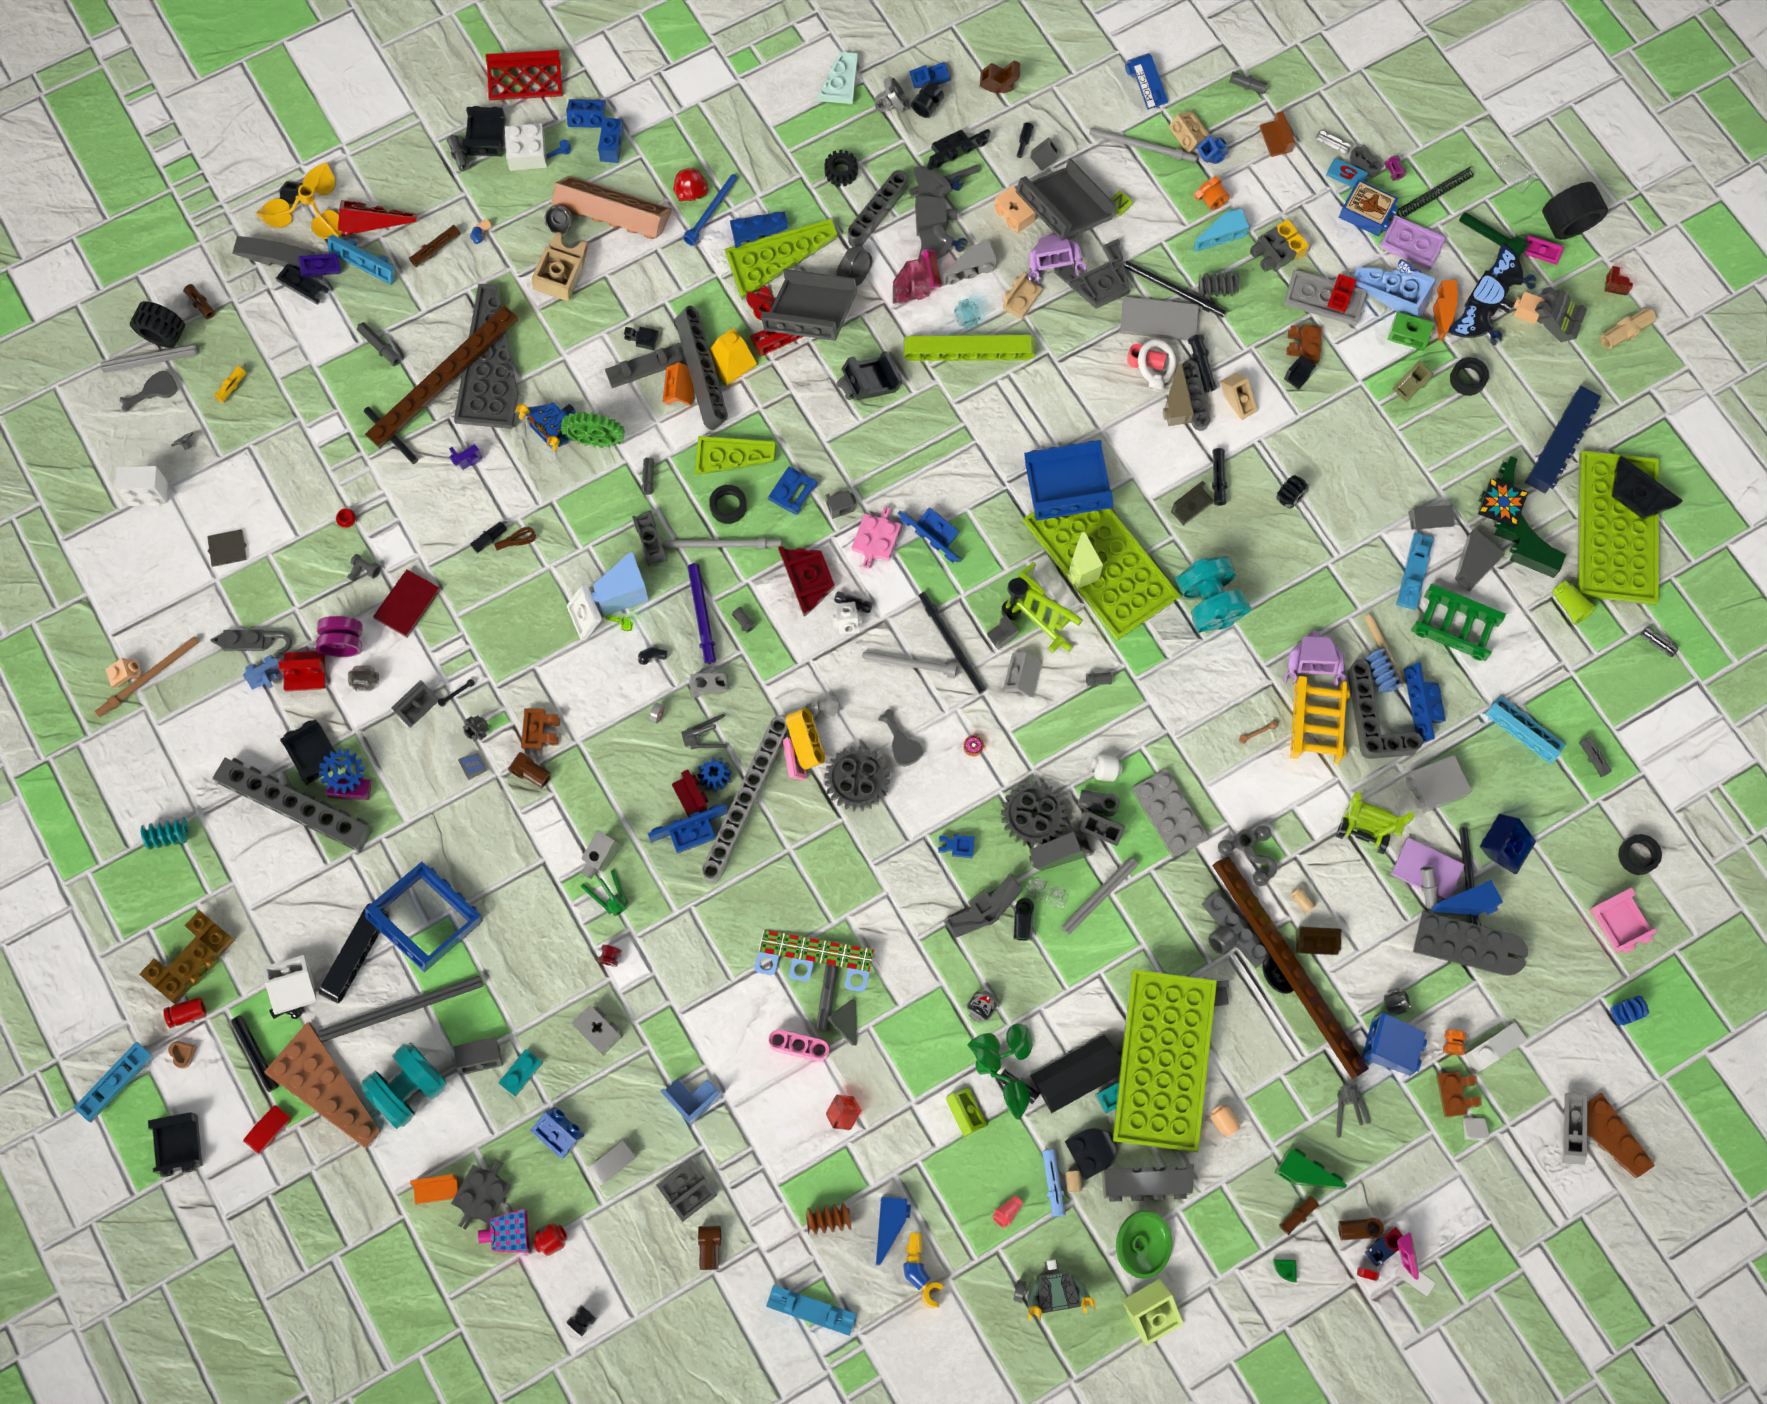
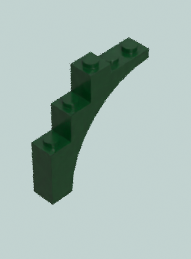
[1478,456,1566,578]

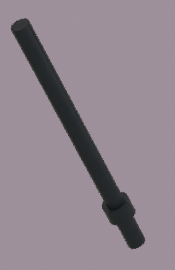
[1124,261,1227,318]
[918,592,986,695]
[1459,827,1482,926]

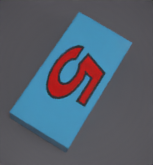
[1326,158,1368,187]

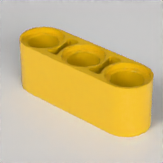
[786,708,825,770]

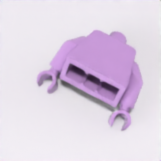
[1028,233,1087,284]
[1284,631,1347,686]

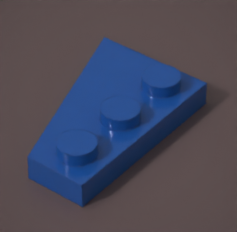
[730,211,788,248]

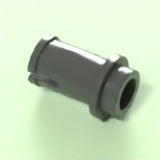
[732,607,756,633]
[1086,671,1112,687]

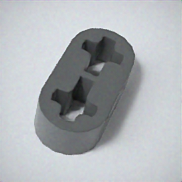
[1349,146,1382,177]

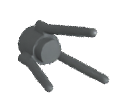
[681,714,728,750]
[1336,1084,1370,1138]

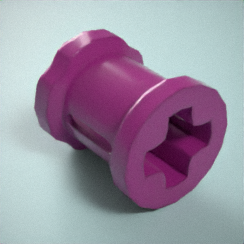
[1384,156,1407,181]

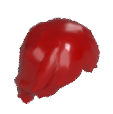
[673,168,709,202]

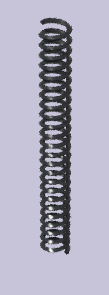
[1397,167,1474,218]

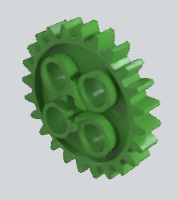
[561,412,625,448]

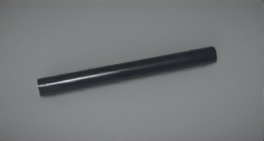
[364,407,418,464]

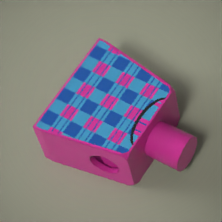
[478,1209,530,1254]

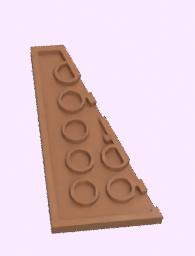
[264,1022,380,1149]

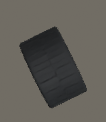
[1542,182,1608,240]

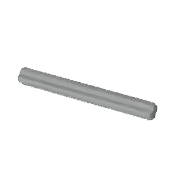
[100,344,198,373]
[1061,858,1138,935]

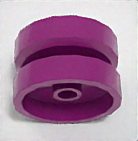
[316,616,363,657]

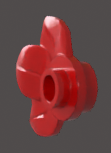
[746,286,776,320]

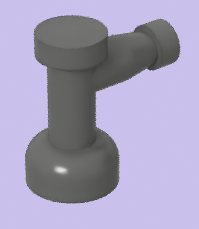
[347,554,382,581]

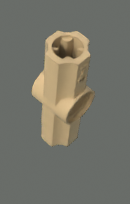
[1600,307,1657,349]

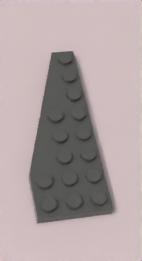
[454,283,518,429]

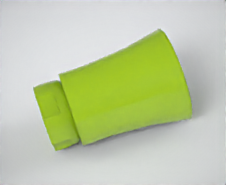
[1552,580,1597,625]

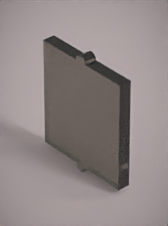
[207,529,247,567]

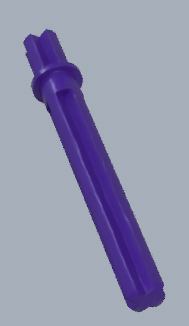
[687,563,716,664]

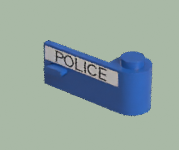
[1125,53,1168,110]

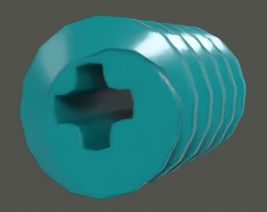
[140,817,189,850]

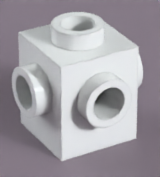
[833,602,862,635]

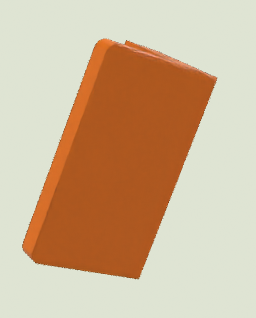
[662,362,694,406]
[410,1174,459,1205]

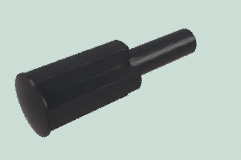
[1017,122,1034,158]

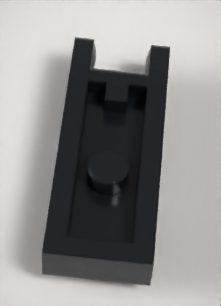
[276,264,329,305]

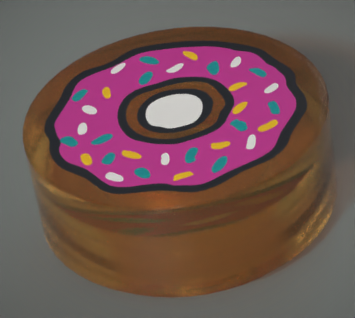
[963,735,984,757]

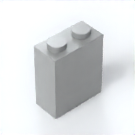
[1405,755,1472,814]

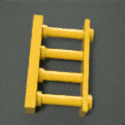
[1290,676,1350,764]

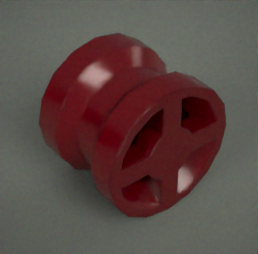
[597,944,622,967]

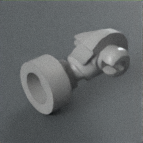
[804,696,839,721]

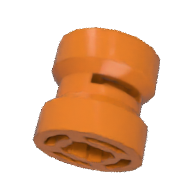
[1443,1030,1467,1055]

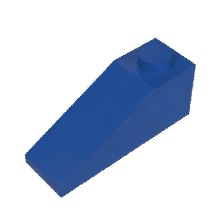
[1431,880,1503,915]
[876,1197,911,1266]

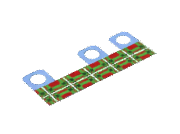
[755,930,874,992]

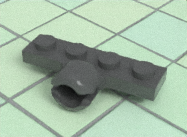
[1201,891,1271,969]

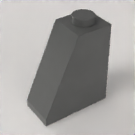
[1455,528,1505,592]
[1029,832,1093,871]

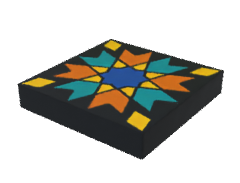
[1478,478,1528,528]

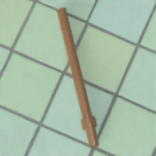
[94,636,199,717]

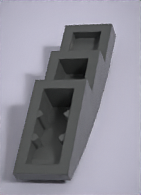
[232,236,315,268]

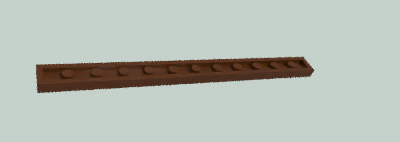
[1212,856,1369,1079]

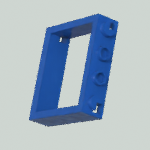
[365,862,481,973]

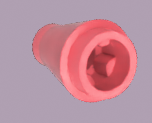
[992,1195,1023,1228]

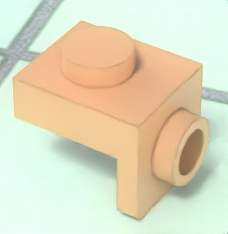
[106,658,142,688]

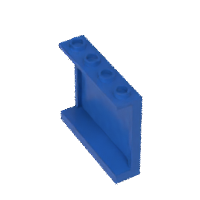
[1024,440,1113,521]

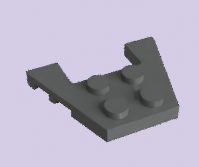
[1054,239,1130,309]

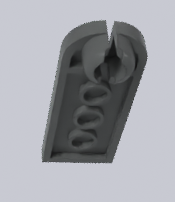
[1413,911,1528,976]

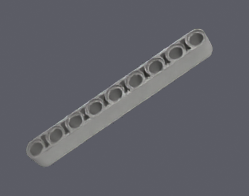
[702,716,789,884]

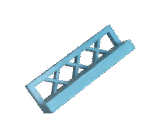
[1485,696,1566,764]

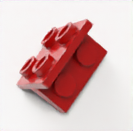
[278,651,325,692]

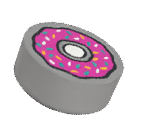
[649,703,665,724]

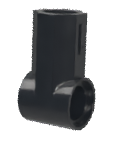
[1013,898,1034,941]

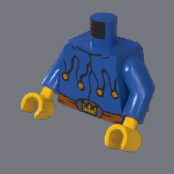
[515,403,576,451]

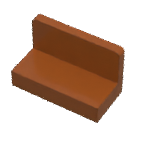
[1259,111,1295,157]

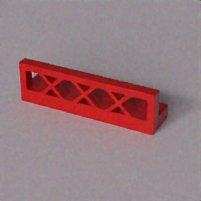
[750,330,805,357]

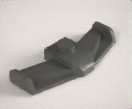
[943,873,1023,938]

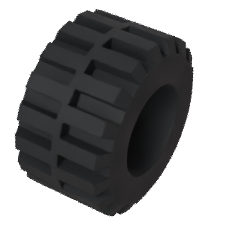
[129,301,185,348]

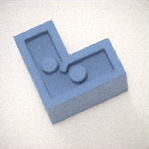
[660,1078,722,1125]

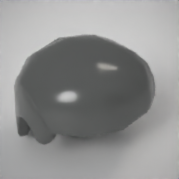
[544,205,573,234]

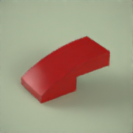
[1327,274,1357,313]
[243,1105,291,1155]

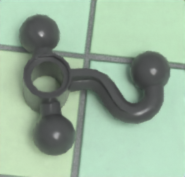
[1218,825,1277,886]

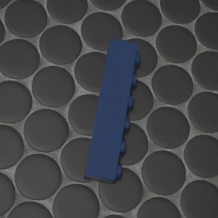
[1524,385,1601,494]

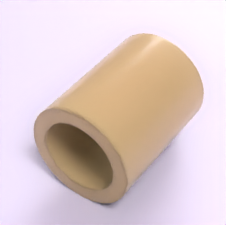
[1065,1171,1082,1192]

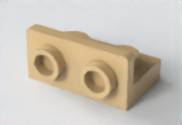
[1169,111,1209,153]
[1002,272,1042,319]

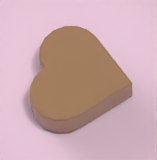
[168,1041,197,1069]

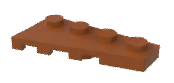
[1587,1093,1655,1178]

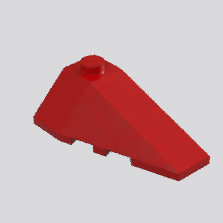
[338,200,417,235]

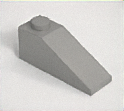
[1562,1093,1587,1165]

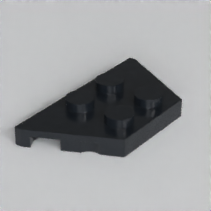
[1611,455,1683,520]

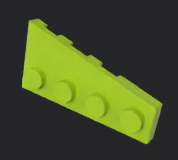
[695,436,776,476]

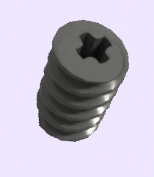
[1198,272,1239,297]

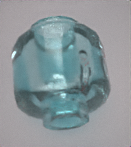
[954,299,981,329]

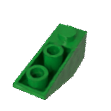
[1274,1148,1347,1190]

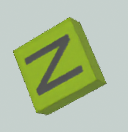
[1111,190,1133,216]

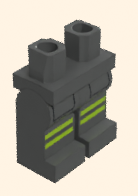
[1535,287,1587,343]

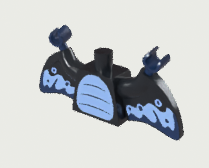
[1448,245,1536,346]

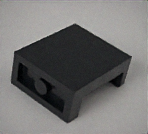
[462,106,506,157]
[841,351,902,400]
[280,719,341,785]
[148,1112,202,1177]

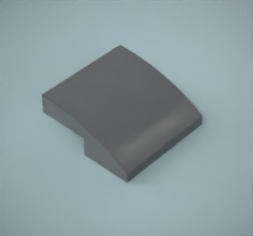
[656,1158,717,1222]

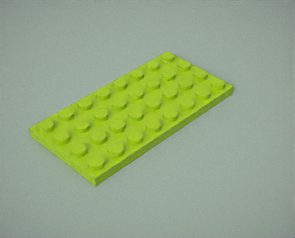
[1577,450,1659,605]
[1022,509,1180,641]
[1113,969,1217,1152]

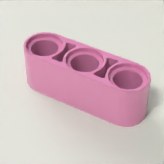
[769,1030,829,1062]

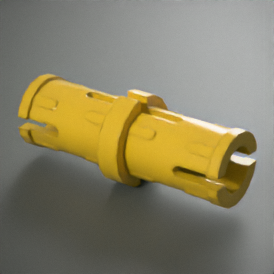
[213,366,247,403]

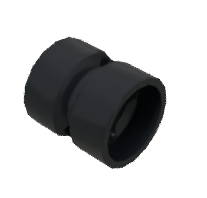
[911,82,944,118]

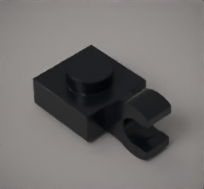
[624,327,659,350]

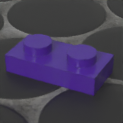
[298,254,341,277]

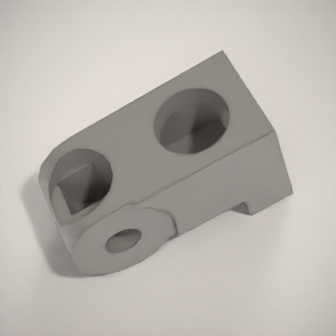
[689,673,728,698]

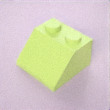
[1068,532,1103,589]
[1122,1279,1183,1346]

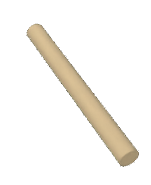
[1364,614,1406,687]

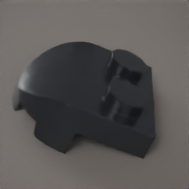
[1065,1128,1118,1180]

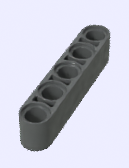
[848,170,907,247]

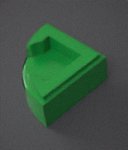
[1273,1259,1297,1283]

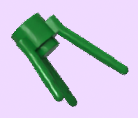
[581,870,628,916]

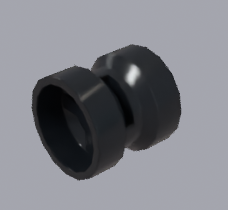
[566,1305,597,1337]

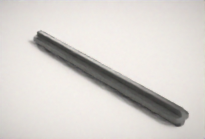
[318,976,483,1042]

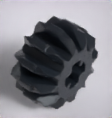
[1276,475,1309,509]

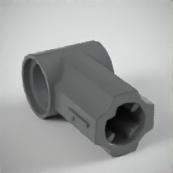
[1078,790,1119,816]

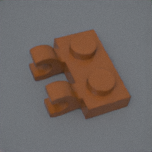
[1286,324,1322,364]
[521,708,560,750]
[1436,1071,1482,1117]

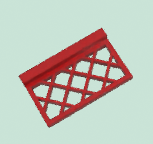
[486,50,562,101]

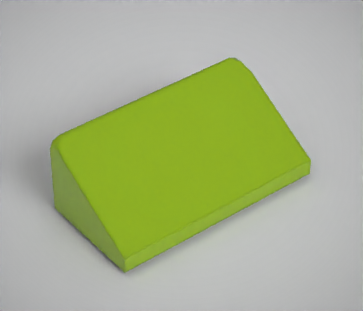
[946,1087,988,1137]

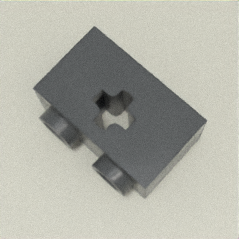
[1078,809,1126,846]

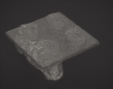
[1025,876,1069,910]

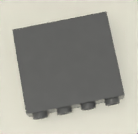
[1016,158,1117,241]
[761,269,857,341]

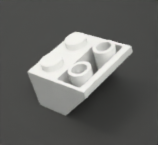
[262,955,317,1015]

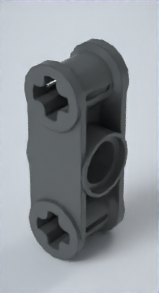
[632,510,667,567]

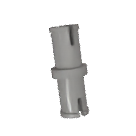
[1420,866,1438,909]

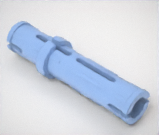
[1042,1150,1066,1217]

